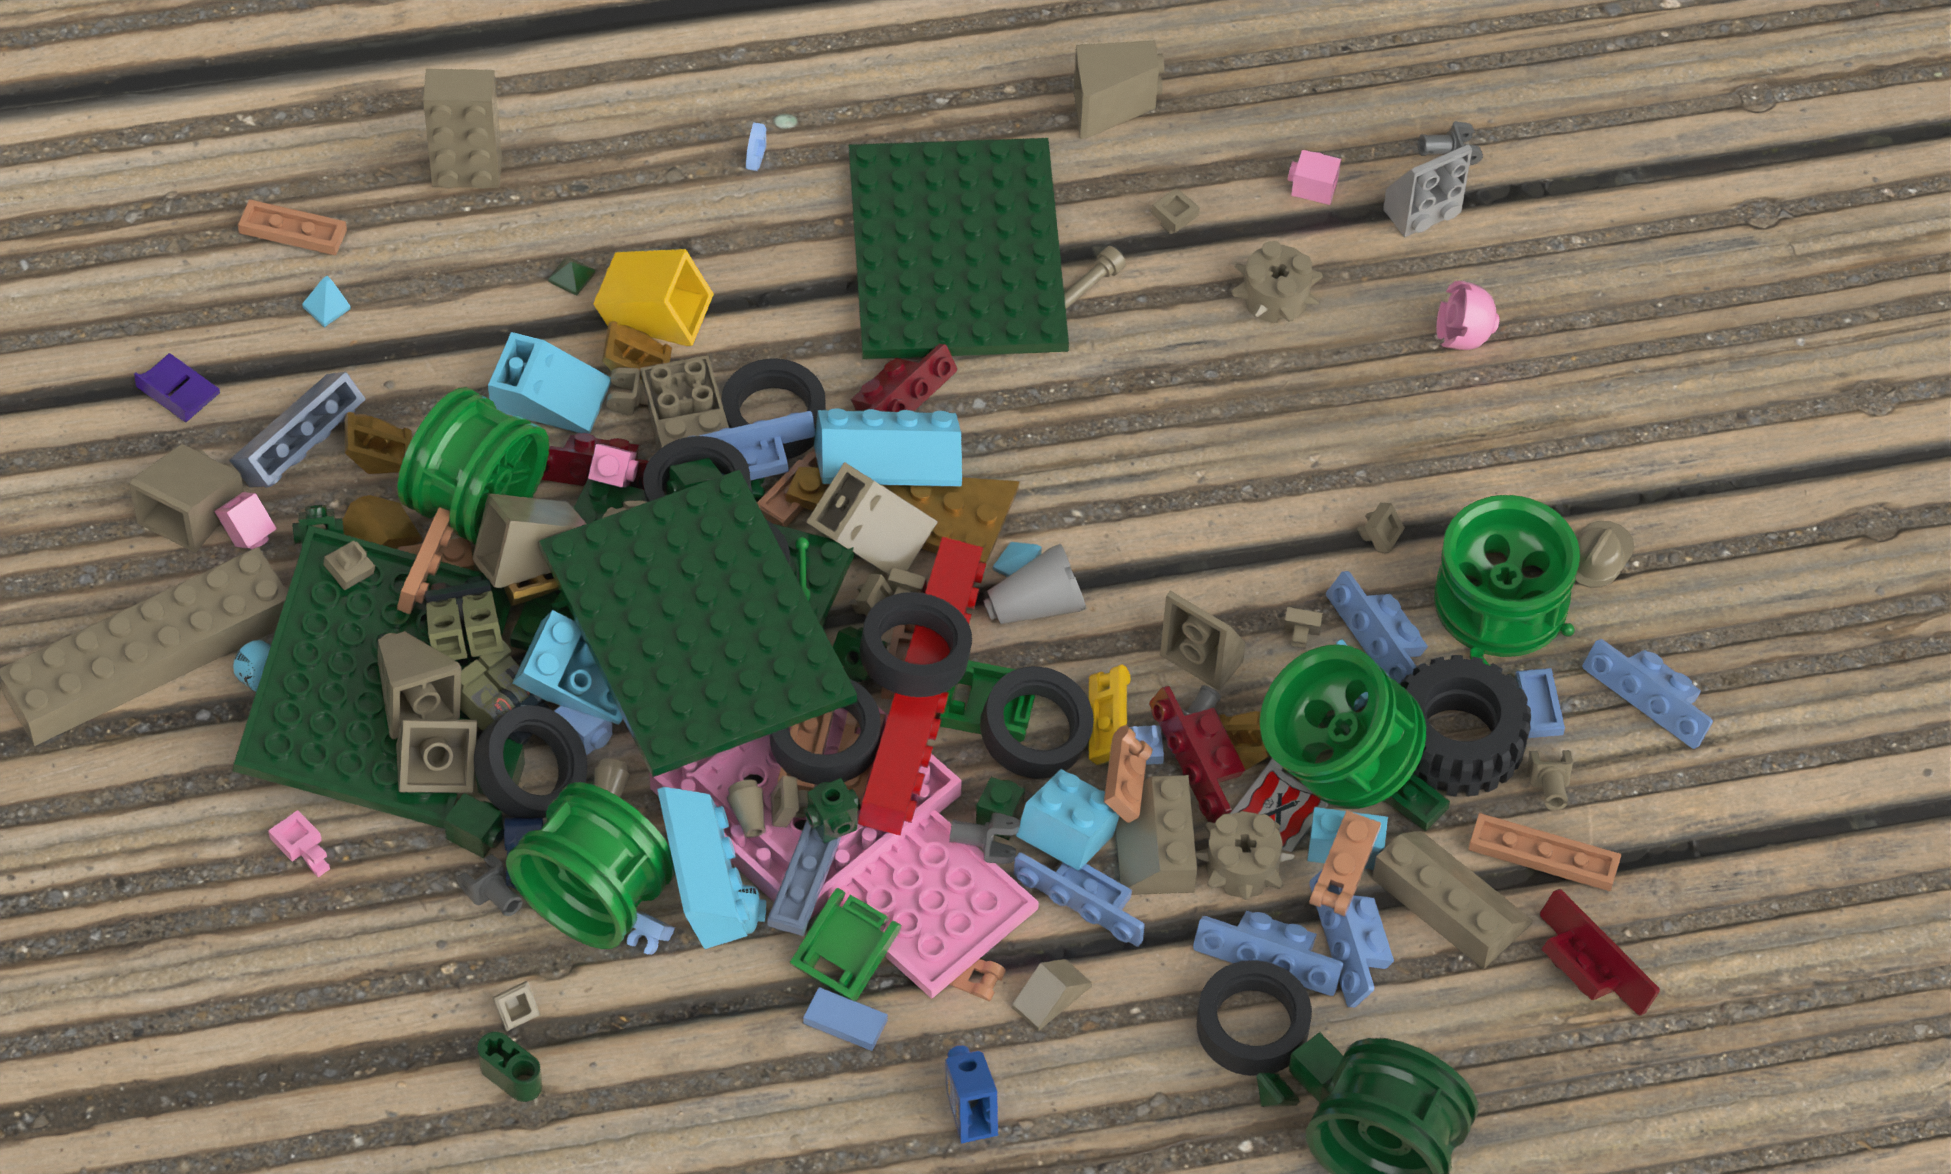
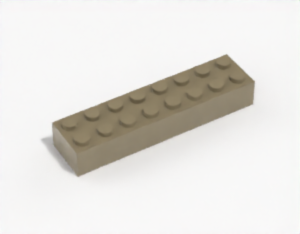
[0,547,288,746]

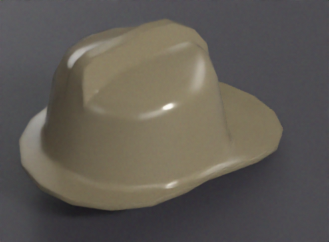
[1575,521,1635,588]

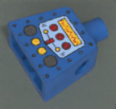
[945,1045,998,1144]

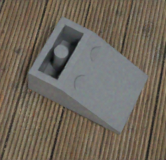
[1383,144,1472,238]

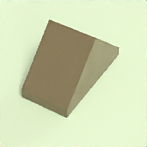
[1012,959,1092,1032]

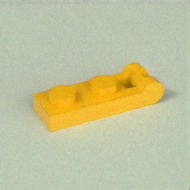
[1089,664,1131,765]

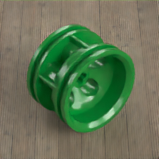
[1434,495,1580,657]
[1260,644,1426,809]

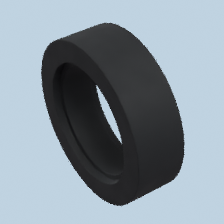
[721,358,826,459]
[643,436,752,502]
[859,592,972,697]
[980,666,1094,779]
[770,679,880,785]
[474,705,588,819]
[1196,960,1312,1076]

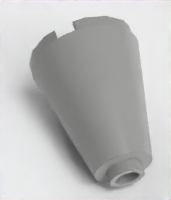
[983,544,1086,624]

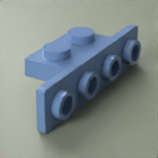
[688,411,815,480]
[1326,571,1428,684]
[1582,639,1713,749]
[1014,852,1145,946]
[1309,870,1394,1008]
[1193,910,1343,996]

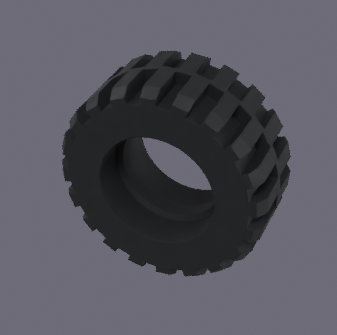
[1400,655,1531,797]

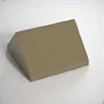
[396,719,477,793]

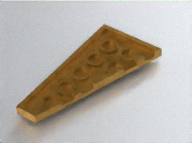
[786,467,1020,563]

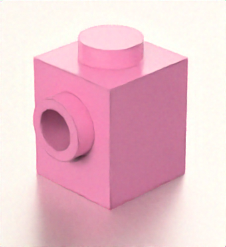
[1288,150,1341,205]
[588,444,639,487]
[214,492,277,550]

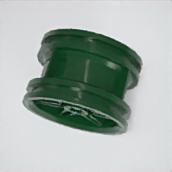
[1306,1038,1478,1174]

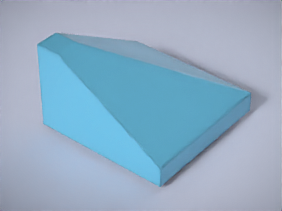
[302,276,351,327]
[993,542,1042,577]

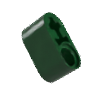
[477,1032,542,1102]

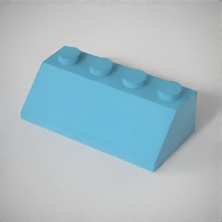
[814,408,962,486]
[657,787,750,949]

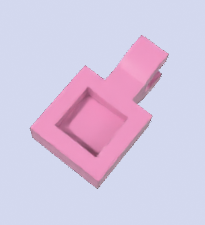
[268,810,330,877]

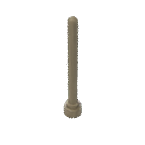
[1003,246,1126,357]

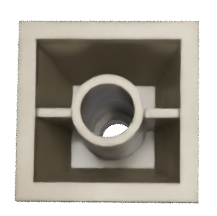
[378,632,461,739]

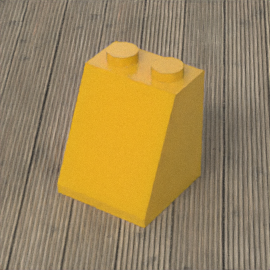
[593,249,714,346]

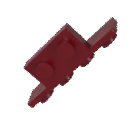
[850,344,957,412]
[541,433,665,491]
[1149,686,1246,823]
[1540,889,1660,1016]

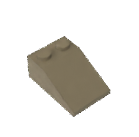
[1160,591,1246,691]

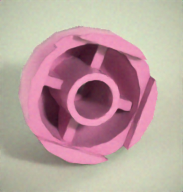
[1437,281,1499,350]

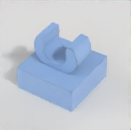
[1129,725,1164,765]
[627,911,675,955]

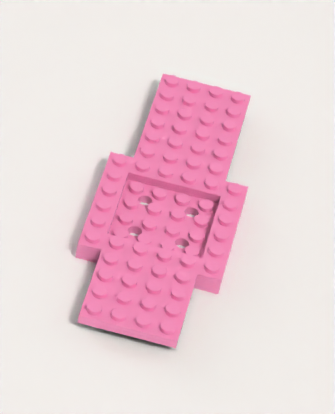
[649,707,1039,999]

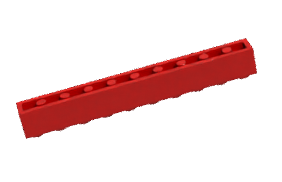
[858,537,987,836]

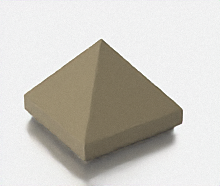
[493,981,540,1031]

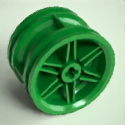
[397,387,549,545]
[506,782,675,949]

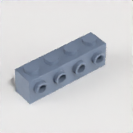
[229,372,366,488]

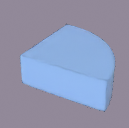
[746,122,766,171]

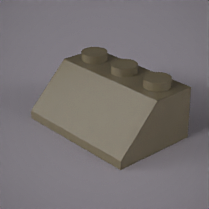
[1115,775,1197,895]

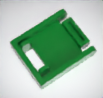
[940,660,1036,742]
[789,888,901,1002]

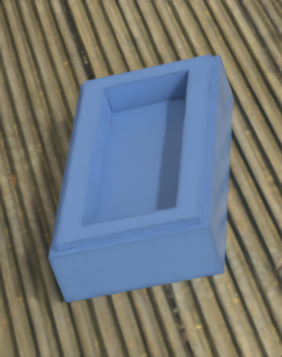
[1515,668,1565,738]
[803,987,888,1051]

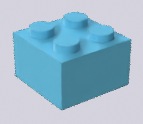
[1016,769,1119,871]

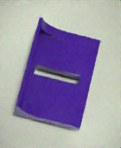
[134,353,220,423]

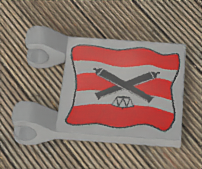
[1230,758,1329,852]

